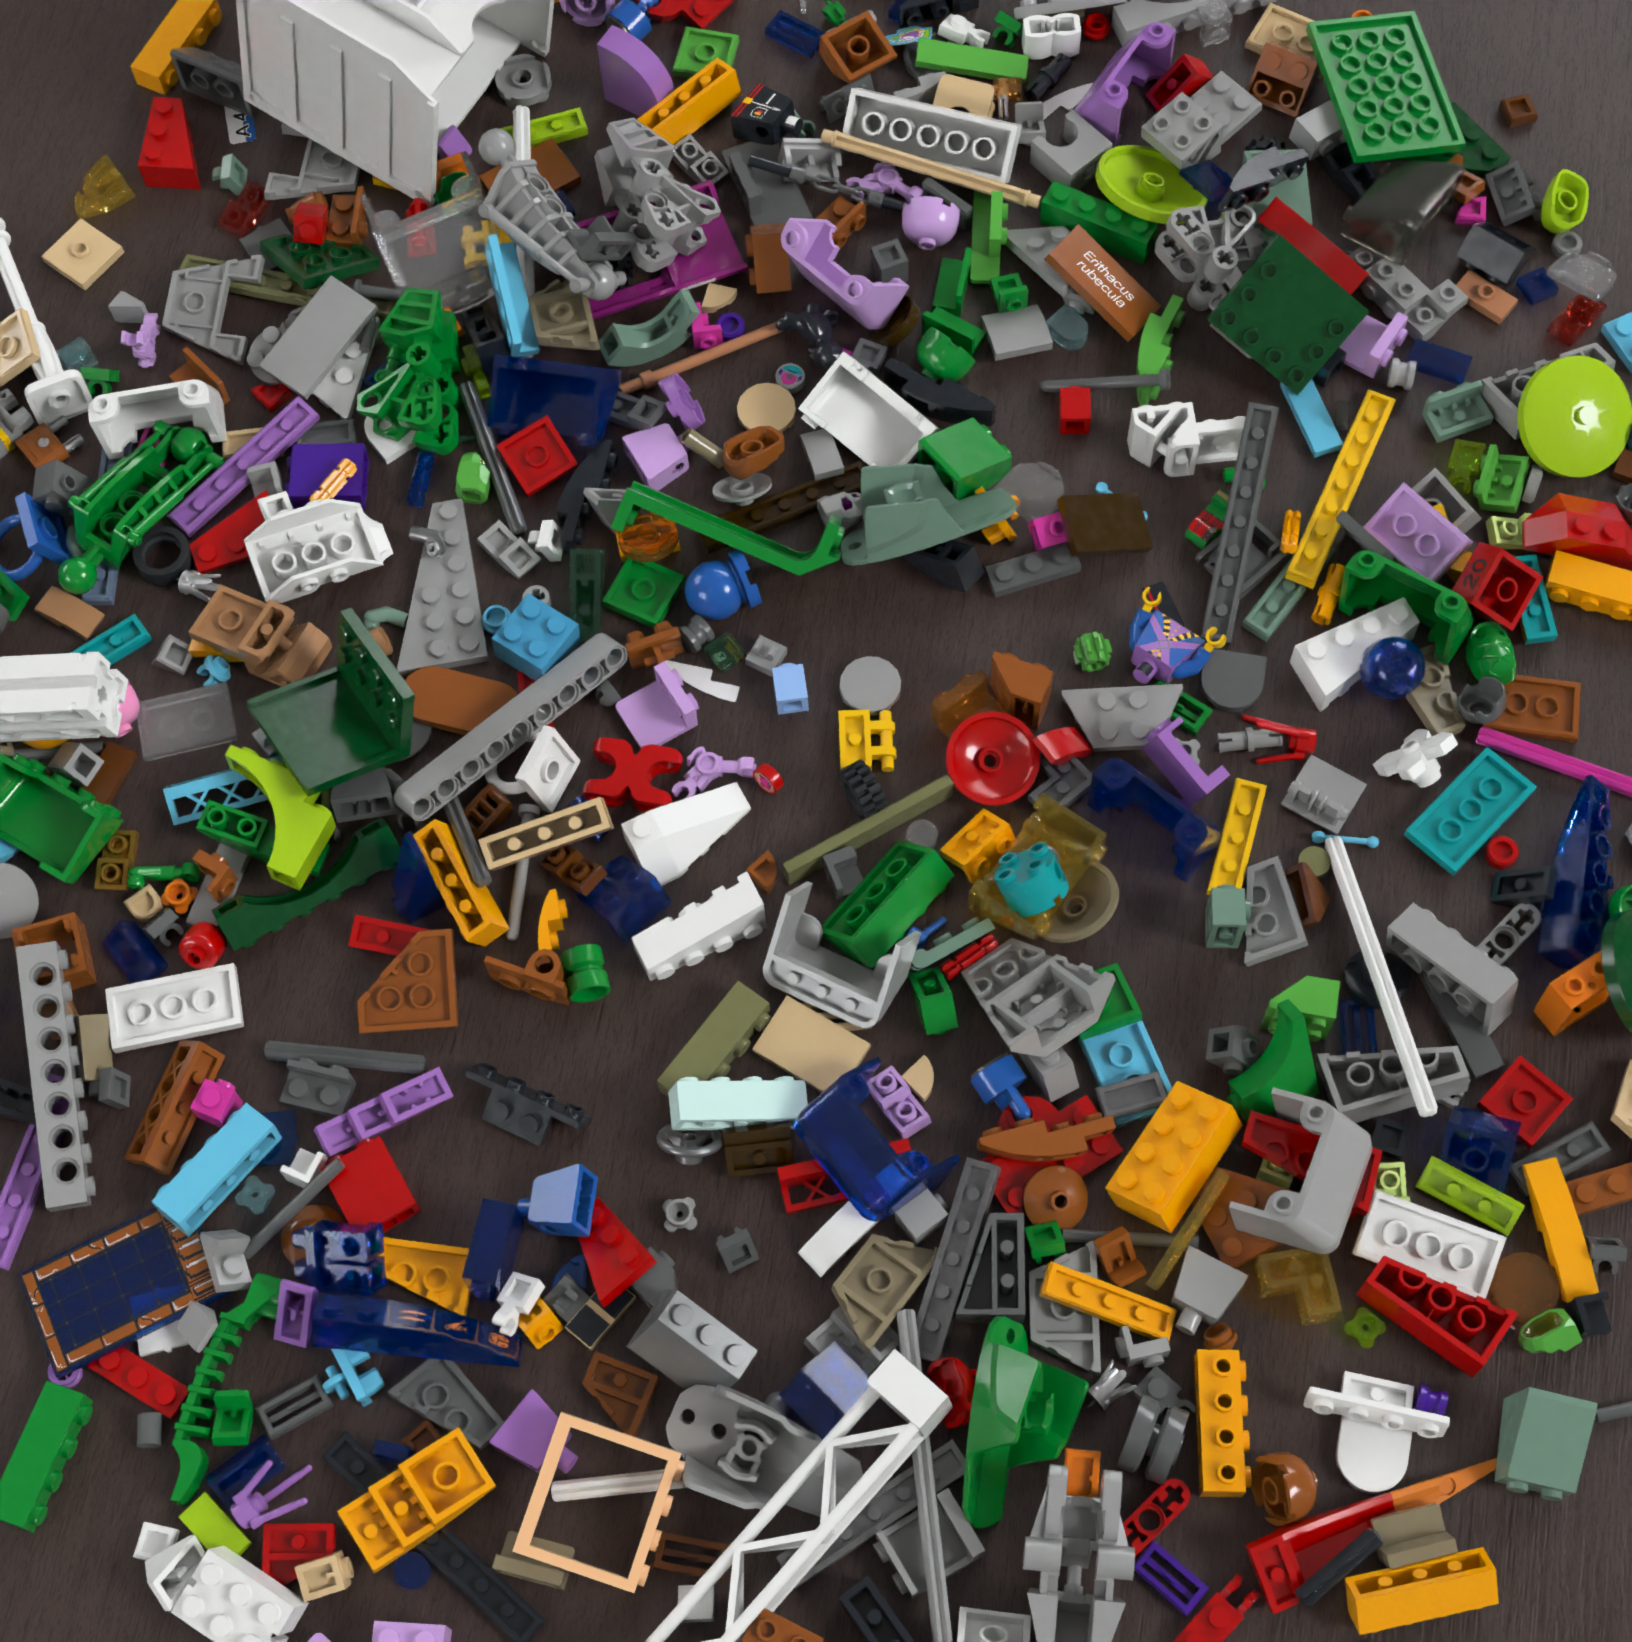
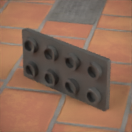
[722,141,813,225]

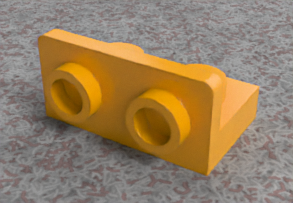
[940,808,1017,884]

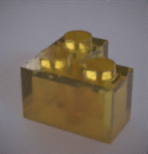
[1253,1248,1342,1326]

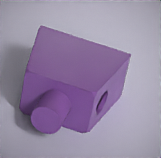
[489,1389,578,1474]

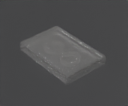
[137,682,238,761]

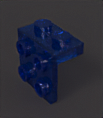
[577,855,672,944]

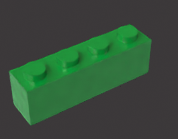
[1039,181,1159,265]
[0,1381,93,1533]

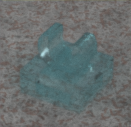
[56,336,99,373]

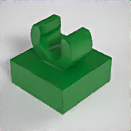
[993,10,1023,48]
[81,367,120,394]
[1024,1220,1066,1264]

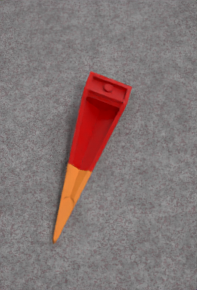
[1245,1458,1497,1614]

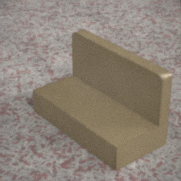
[1370,1502,1458,1569]
[492,1531,575,1591]

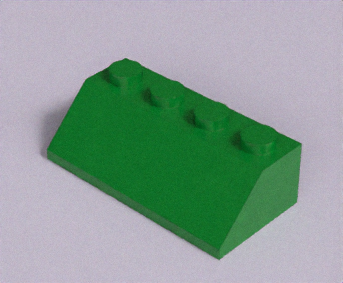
[821,840,955,968]

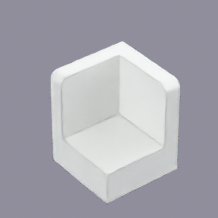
[279,1148,329,1188]

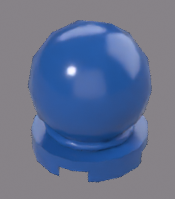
[685,549,762,620]

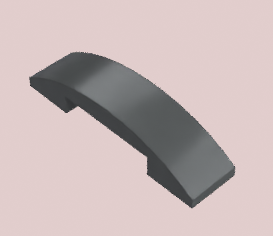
[560,369,667,430]

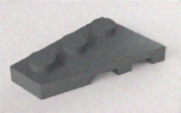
[387,1348,505,1451]

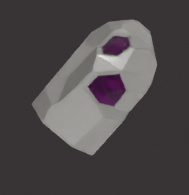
[817,492,863,529]

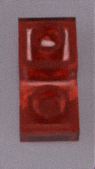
[217,180,273,237]
[1546,289,1608,347]

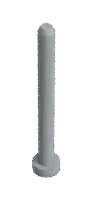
[506,804,541,941]

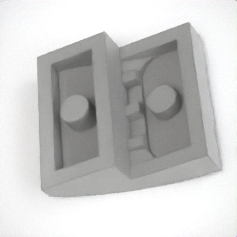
[981,305,1053,361]
[803,1306,900,1393]

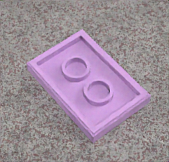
[1363,482,1473,583]

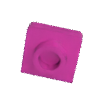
[691,302,723,349]

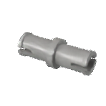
[1217,727,1283,753]

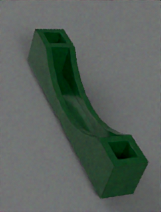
[211,817,405,951]

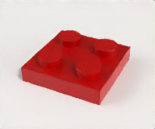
[496,415,579,498]
[1476,1055,1574,1150]

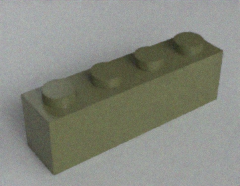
[657,981,771,1098]

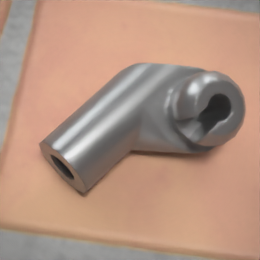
[409,525,446,558]

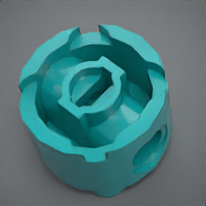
[994,842,1069,917]

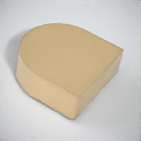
[123,883,164,923]

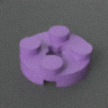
[658,373,705,430]

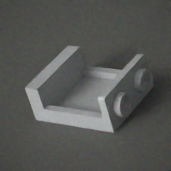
[873,1488,985,1600]

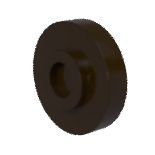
[868,295,920,347]

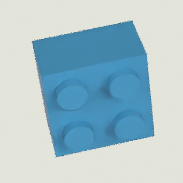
[491,593,581,681]

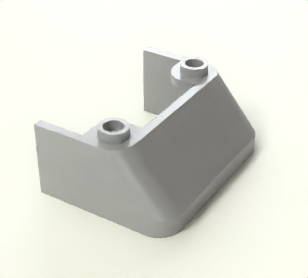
[763,881,921,1028]
[1229,1087,1372,1254]

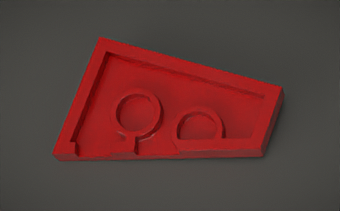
[578,1197,657,1308]

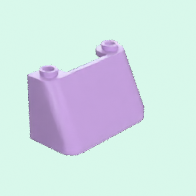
[781,218,909,329]

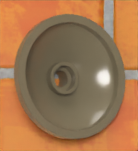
[1026,859,1119,943]

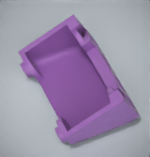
[1074,22,1176,148]

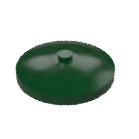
[1601,910,1632,1033]

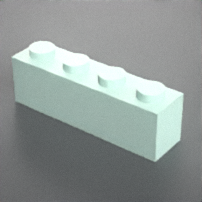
[668,1076,809,1131]

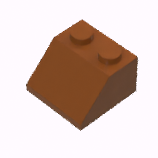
[819,11,897,83]

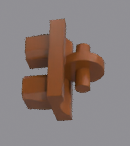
[625,620,684,670]

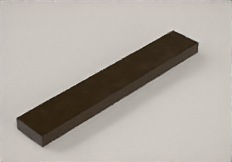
[697,460,864,554]

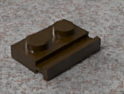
[723,1121,794,1178]

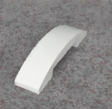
[798,1160,919,1278]

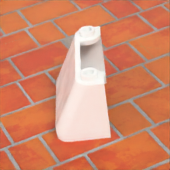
[798,351,940,466]
[88,380,227,460]

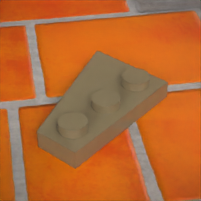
[1386,643,1466,736]

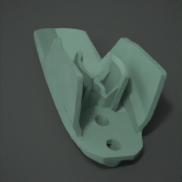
[841,463,1017,566]

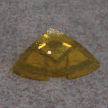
[75,154,136,219]

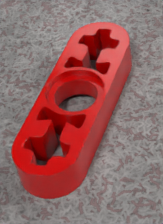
[1123,1479,1190,1558]

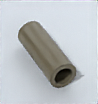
[680,427,724,469]

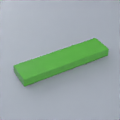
[915,37,1029,85]

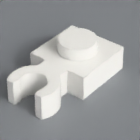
[937,14,991,48]

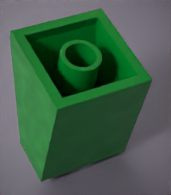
[918,417,1012,500]

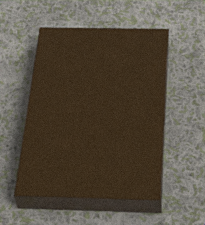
[1057,492,1153,556]

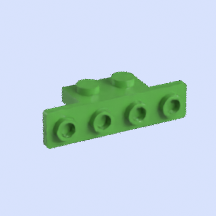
[970,190,1008,284]

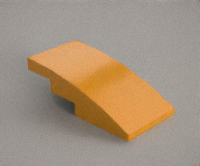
[337,1427,496,1574]

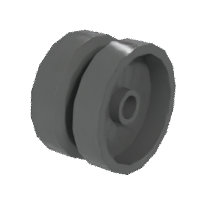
[1116,1394,1190,1486]

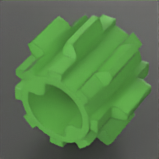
[1073,632,1112,672]

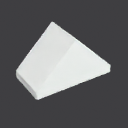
[145,1535,206,1611]

